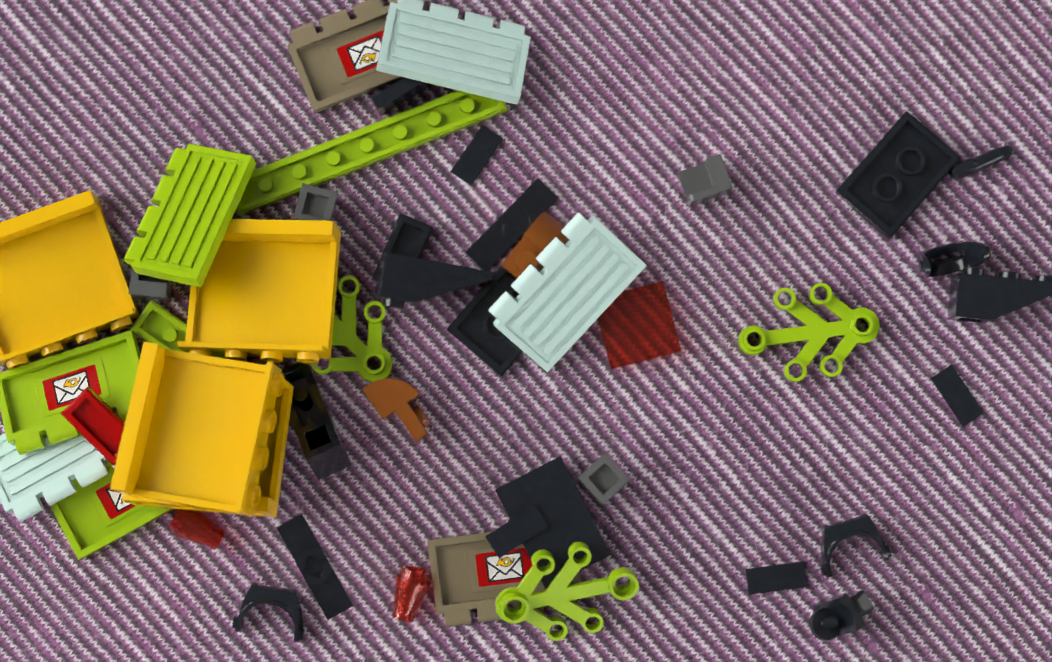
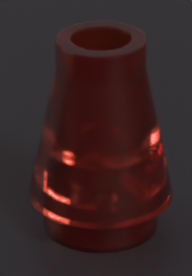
[168,509,226,550]
[392,565,431,622]

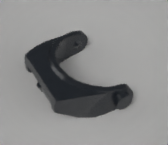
[918,241,991,277]
[819,514,891,578]
[232,583,305,643]

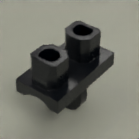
[809,590,874,641]

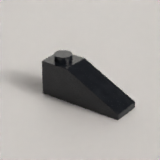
[374,252,494,309]
[281,362,352,480]

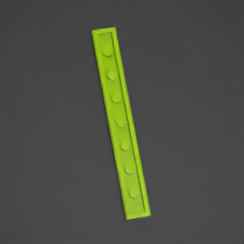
[236,90,508,216]

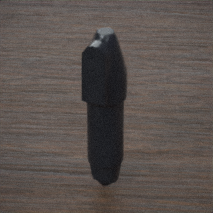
[948,145,1013,178]

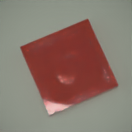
[597,281,681,370]

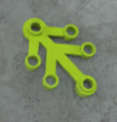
[311,275,393,382]
[738,283,880,382]
[495,542,639,641]

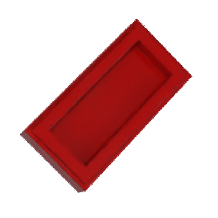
[60,386,125,466]

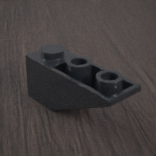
[948,268,1052,323]

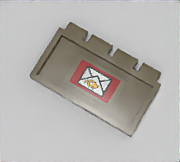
[287,0,428,114]
[427,531,581,627]

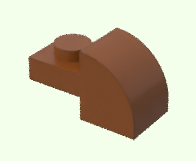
[501,211,569,279]
[362,378,430,443]

